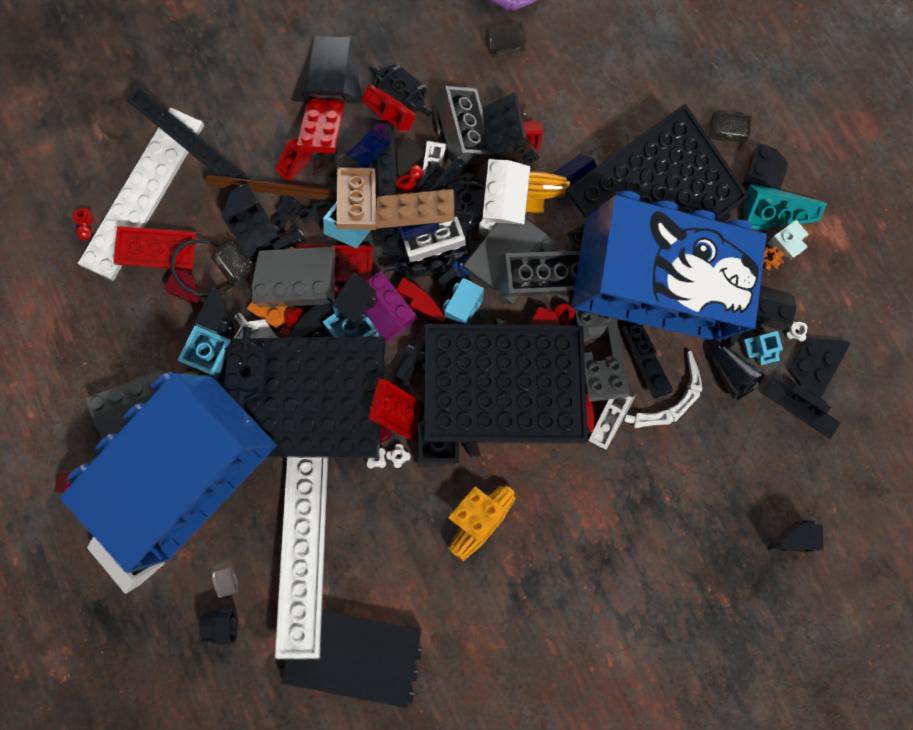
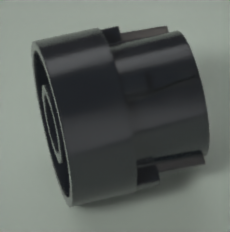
[199,608,238,645]

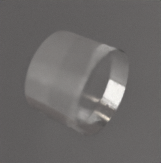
[213,567,239,598]

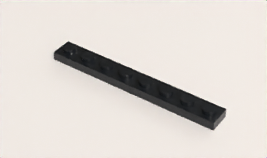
[126,86,251,180]
[375,122,402,256]

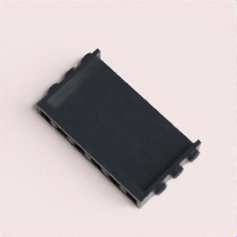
[279,610,423,708]

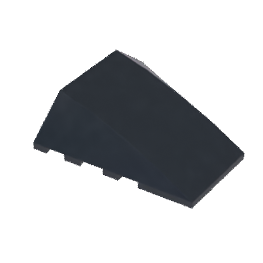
[292,36,364,104]

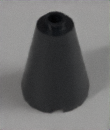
[711,346,766,400]

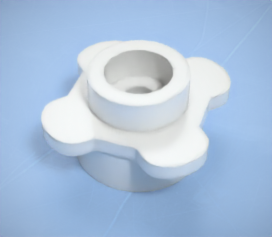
[787,321,808,341]
[387,444,410,468]
[366,448,386,469]

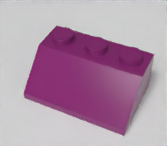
[366,271,417,344]

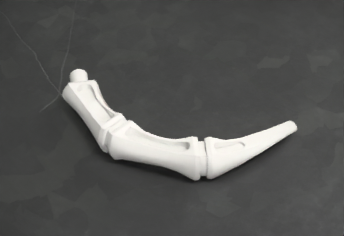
[625,351,702,428]

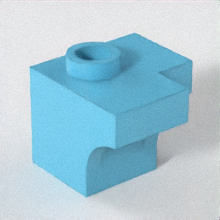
[742,331,783,366]

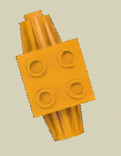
[526,171,570,213]
[448,485,516,561]

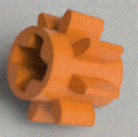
[763,246,784,270]

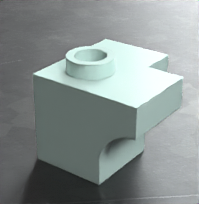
[768,220,809,260]

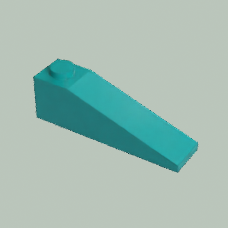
[743,184,827,230]

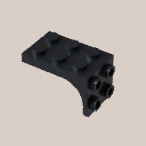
[482,92,539,165]

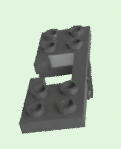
[575,309,630,402]

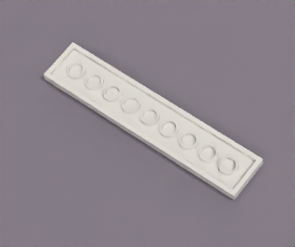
[78,108,204,281]
[275,458,328,659]

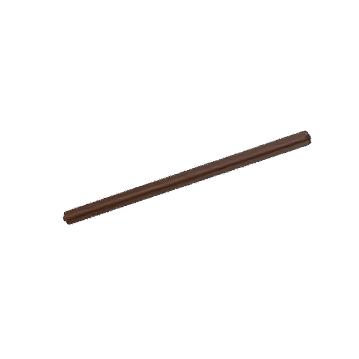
[206,175,379,206]

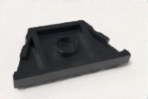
[788,338,851,398]

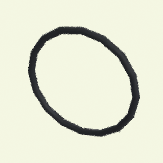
[171,239,237,297]

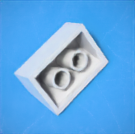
[483,159,530,225]
[402,217,466,262]
[87,536,165,594]

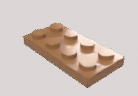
[337,167,376,230]
[376,189,455,228]

